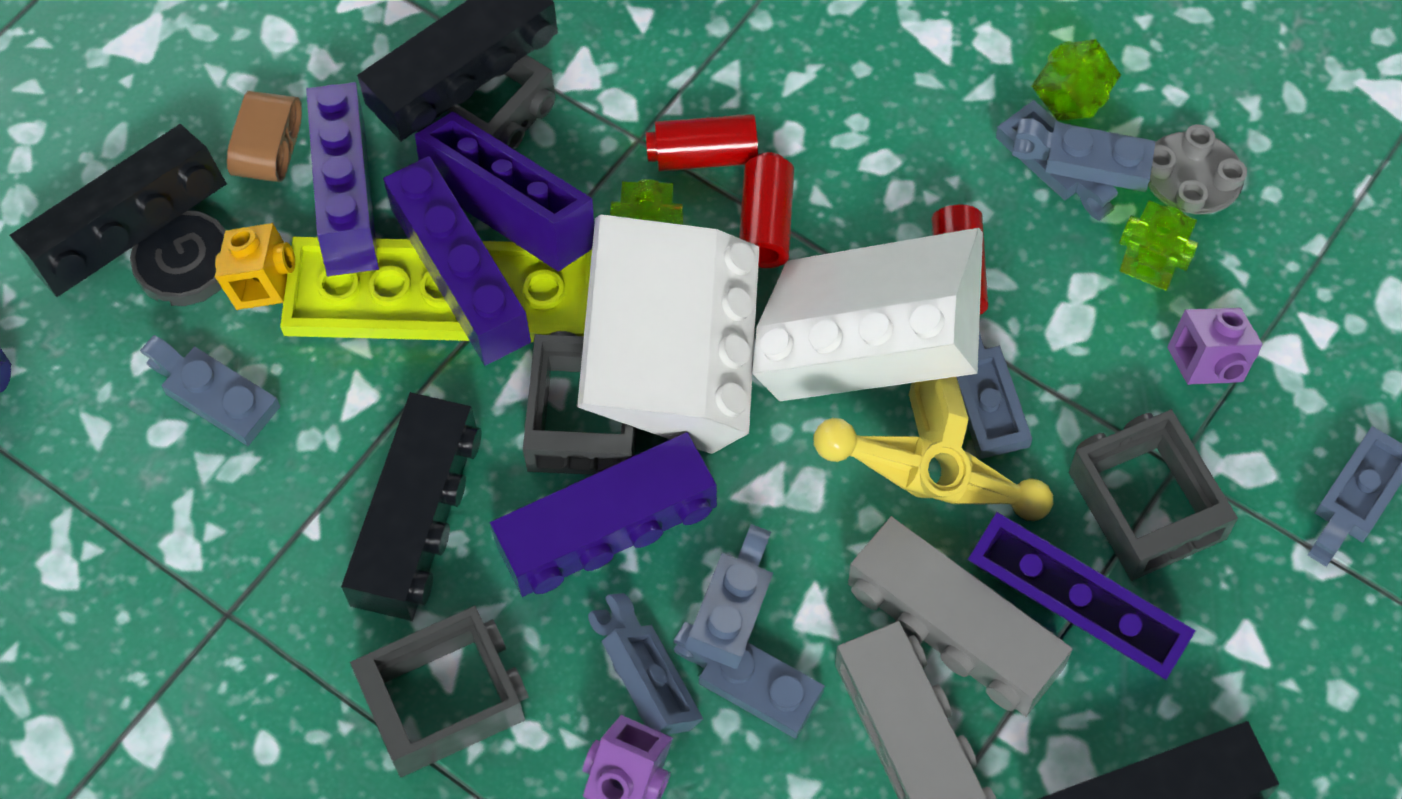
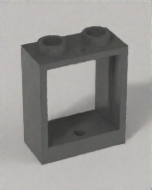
[432,55,556,150]
[523,331,637,475]
[1068,409,1238,581]
[350,606,529,778]

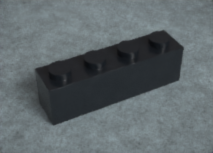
[357,0,558,142]
[9,124,227,297]
[341,392,482,621]
[1039,721,1280,799]

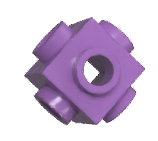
[1167,308,1263,385]
[582,715,673,799]

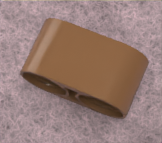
[227,91,302,182]

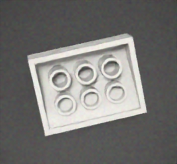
[577,214,759,454]
[752,228,983,402]

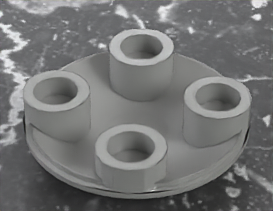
[1148,125,1247,214]

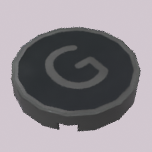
[130,211,225,306]

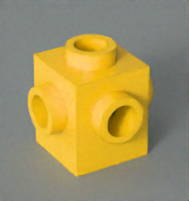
[215,223,295,310]

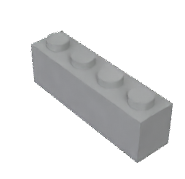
[848,516,1073,717]
[835,621,997,799]

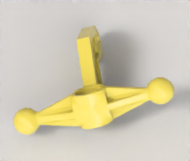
[813,377,1053,521]

